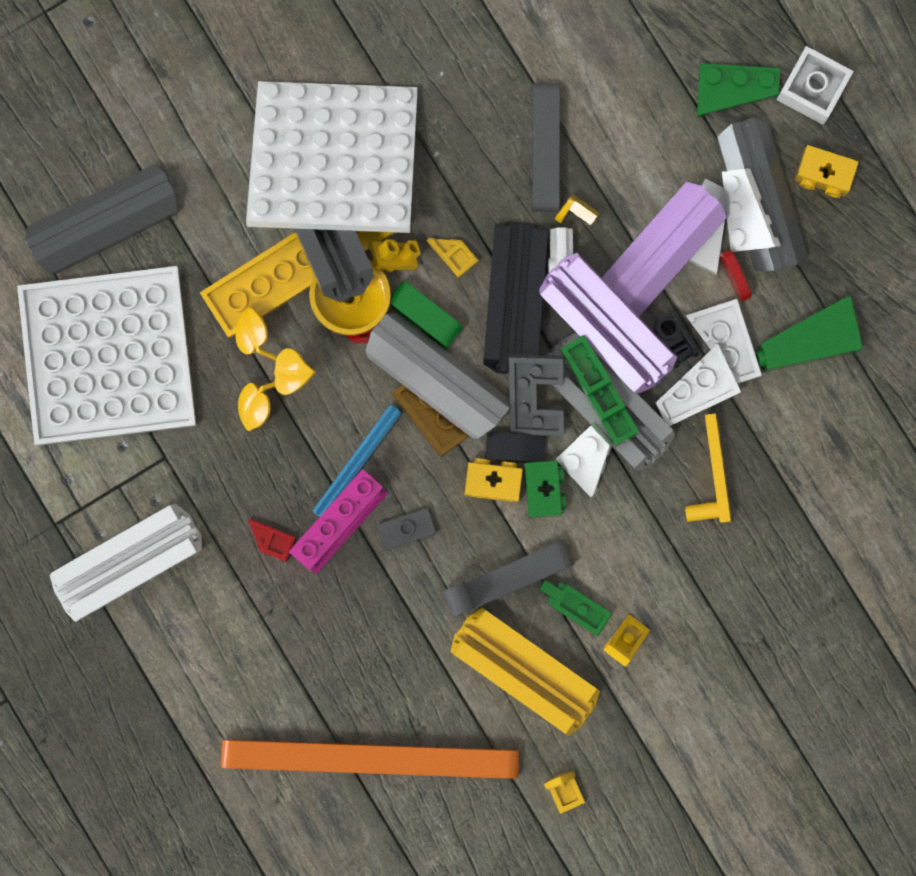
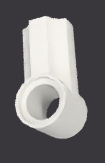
[548,228,573,273]

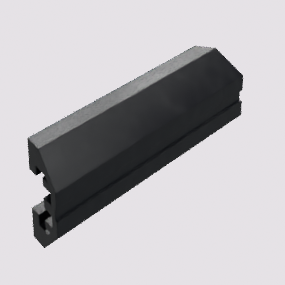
[483,222,548,374]

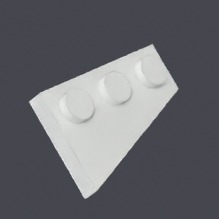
[722,168,781,252]
[689,179,726,275]

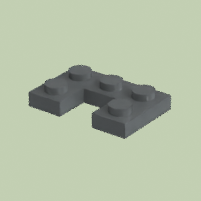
[509,354,565,436]

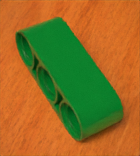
[389,280,464,349]

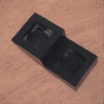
[485,432,545,463]

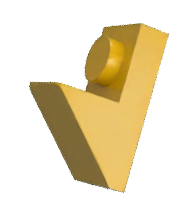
[604,614,650,667]

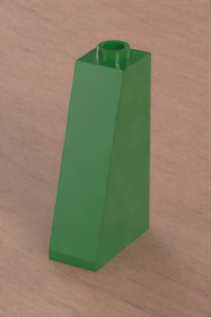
[756,296,863,373]

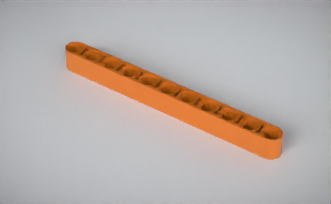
[221,740,519,779]

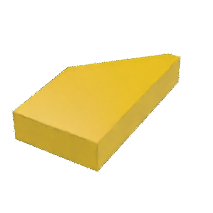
[426,238,479,279]

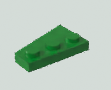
[697,63,780,118]

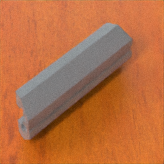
[365,313,510,439]
[545,333,675,472]

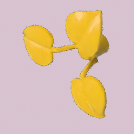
[235,307,315,431]

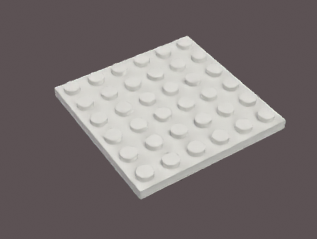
[246,81,418,233]
[17,266,197,446]

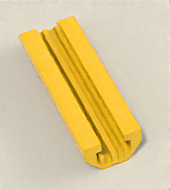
[451,608,600,736]

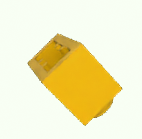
[794,145,859,198]
[465,458,522,503]

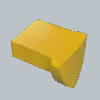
[555,195,601,225]
[544,771,585,814]

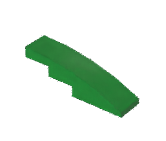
[560,335,639,447]

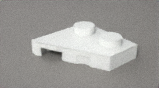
[555,423,613,497]

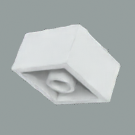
[777,46,854,125]

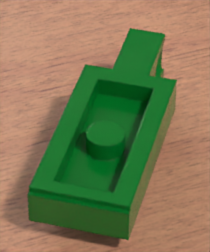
[539,580,612,637]

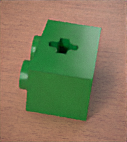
[524,461,566,519]

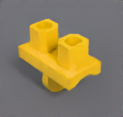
[368,239,420,273]

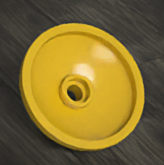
[309,259,391,335]

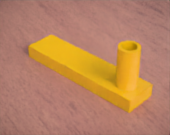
[685,413,732,523]

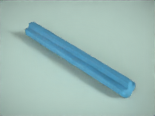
[313,405,401,517]

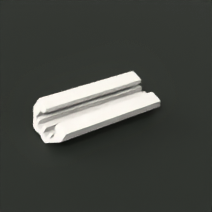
[50,504,202,622]

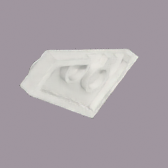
[686,299,762,384]
[656,344,741,426]

